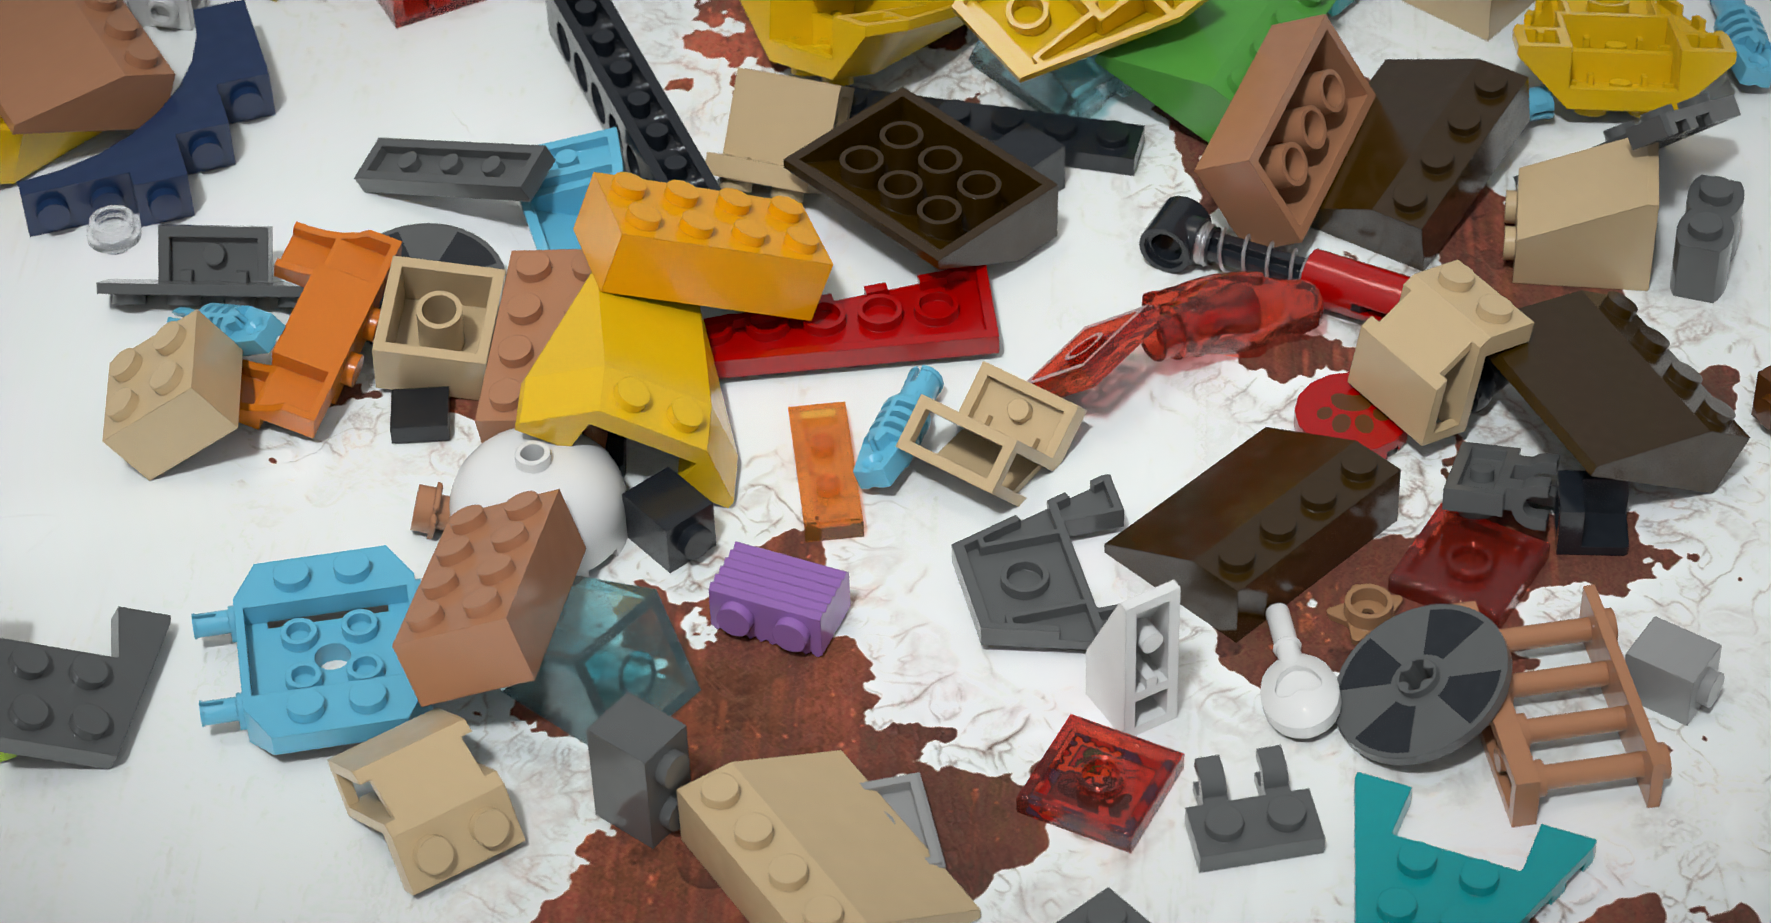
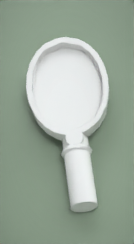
[1260,603,1342,738]

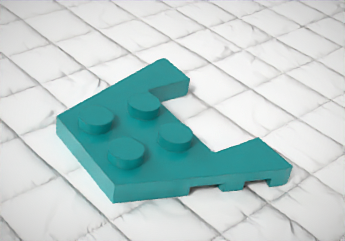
[1353,772,1597,923]

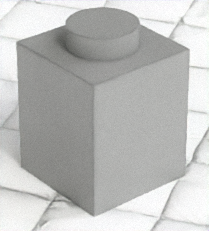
[1625,616,1725,726]

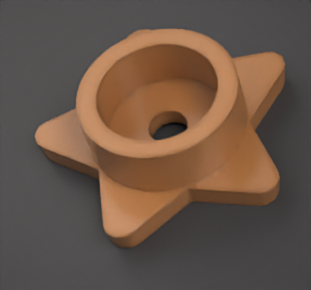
[1327,584,1403,645]

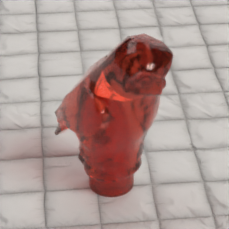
[1139,271,1324,362]

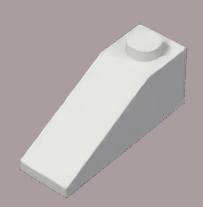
[1086,580,1181,741]

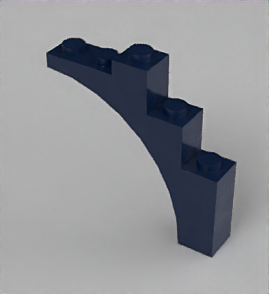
[17,0,276,237]

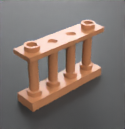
[1454,584,1672,828]

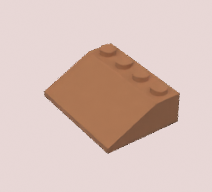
[0,0,175,134]

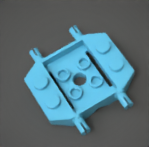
[191,545,433,755]

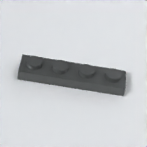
[354,137,555,202]

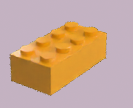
[573,172,833,321]

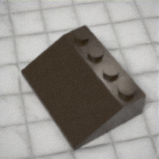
[1310,59,1530,271]
[783,87,1058,270]
[1487,290,1750,493]
[1104,427,1401,643]

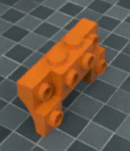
[239,221,402,439]

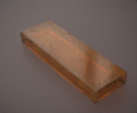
[788,401,864,542]

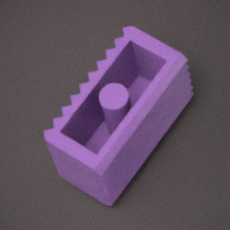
[708,541,851,657]

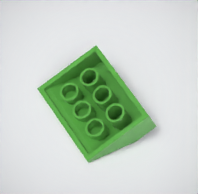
[1094,0,1336,143]

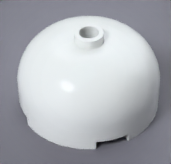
[449,428,628,586]

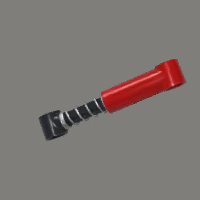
[1139,195,1411,322]

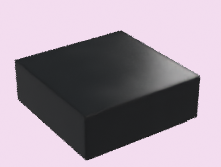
[390,386,451,443]

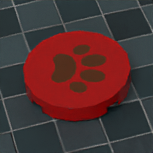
[1294,372,1408,459]

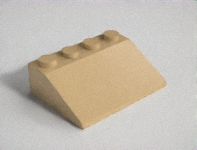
[676,750,981,923]

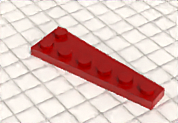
[704,265,1000,379]

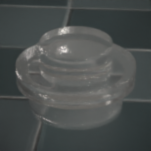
[86,205,142,255]

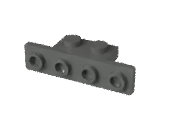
[96,224,304,308]

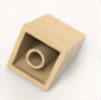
[1503,138,1659,291]

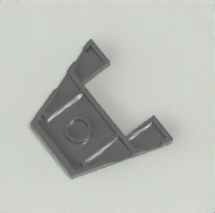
[1513,92,1741,186]
[951,474,1124,650]
[0,606,171,769]

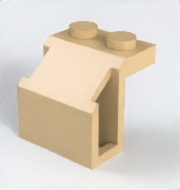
[705,67,855,202]
[1347,260,1534,446]
[895,361,1087,507]
[327,707,526,895]

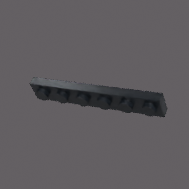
[847,86,1145,176]

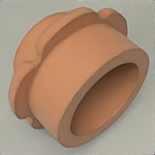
[410,482,450,539]

